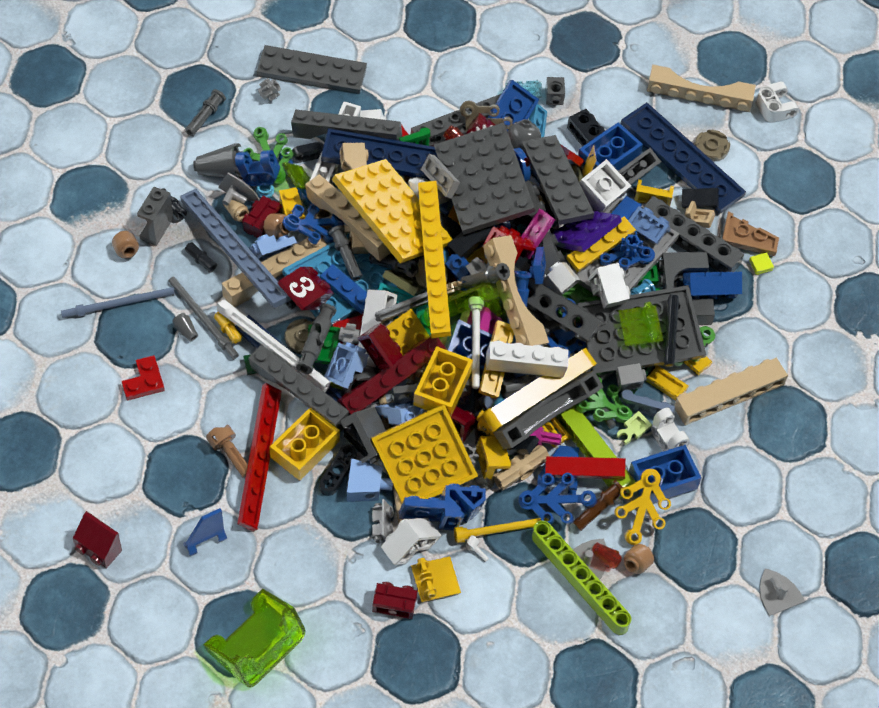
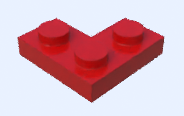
[122,355,165,401]

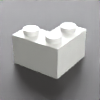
[543,262,580,305]
[588,263,630,309]
[381,518,442,565]

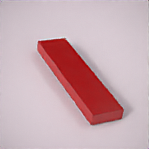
[545,456,626,479]

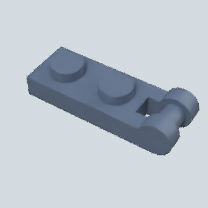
[620,390,675,417]

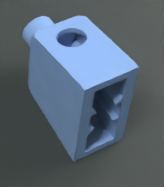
[347,459,393,502]

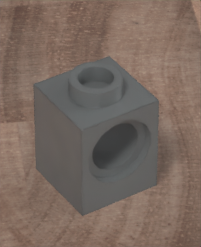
[545,77,565,105]

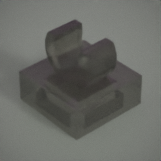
[466,469,494,492]

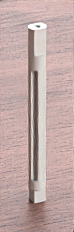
[216,299,331,392]

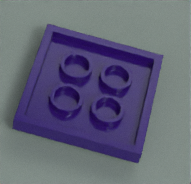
[551,211,622,252]

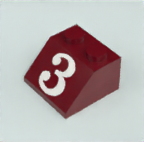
[277,267,334,310]

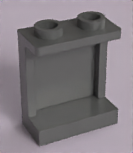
[137,187,174,246]
[341,407,386,464]

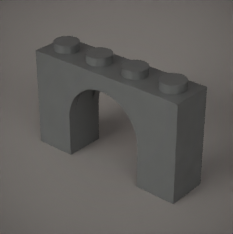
[658,252,715,325]

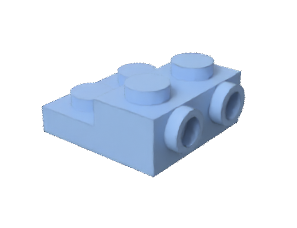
[249,234,297,260]
[324,342,369,389]
[375,401,427,425]

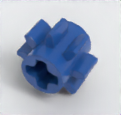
[620,234,643,258]

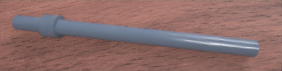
[61,287,175,318]

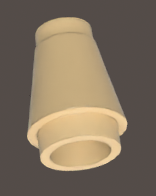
[223,199,249,222]

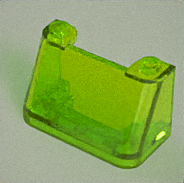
[423,282,506,339]
[203,589,306,688]

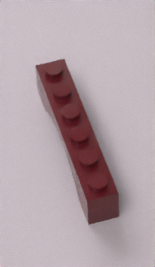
[336,334,447,415]

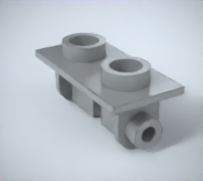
[372,499,394,543]

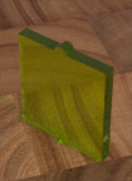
[282,162,310,190]

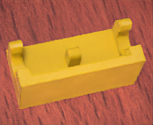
[634,179,674,206]

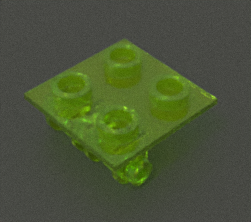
[618,302,663,346]

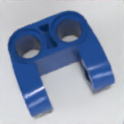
[235,150,280,186]

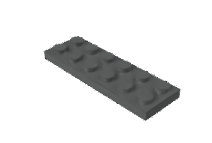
[257,45,367,94]
[521,135,594,225]

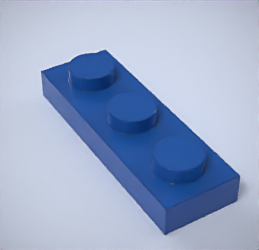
[530,247,546,284]
[320,264,367,314]

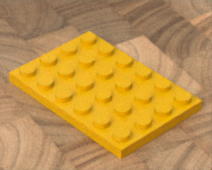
[332,159,453,263]

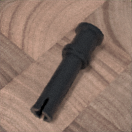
[369,254,419,278]

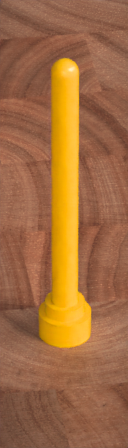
[454,517,549,543]

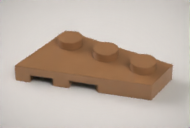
[722,211,779,256]

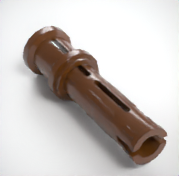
[573,480,627,531]

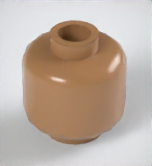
[264,213,290,238]
[112,231,139,259]
[624,544,654,574]

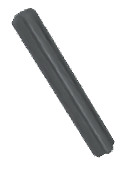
[375,292,428,322]

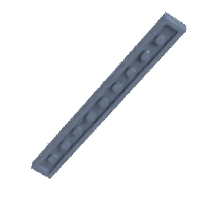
[180,189,291,309]

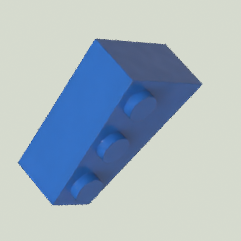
[683,272,742,299]

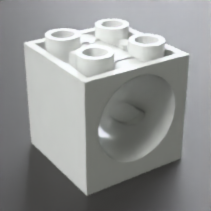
[579,159,631,213]

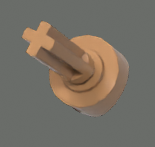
[206,425,248,477]

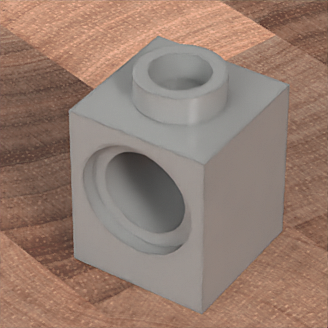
[615,363,646,391]

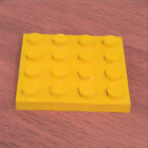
[371,405,478,503]

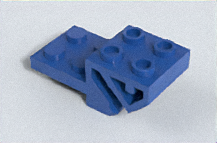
[399,484,486,531]

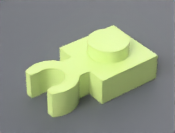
[617,411,652,445]

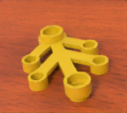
[614,469,671,545]

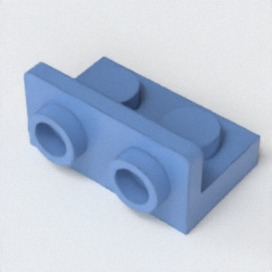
[628,206,671,245]

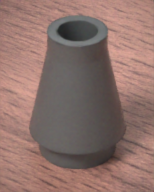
[172,313,198,342]

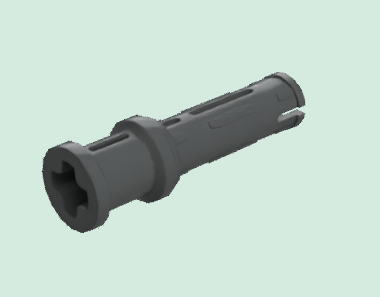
[185,89,226,136]
[329,225,363,281]
[460,263,510,289]

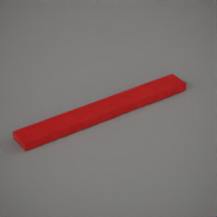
[237,383,282,532]

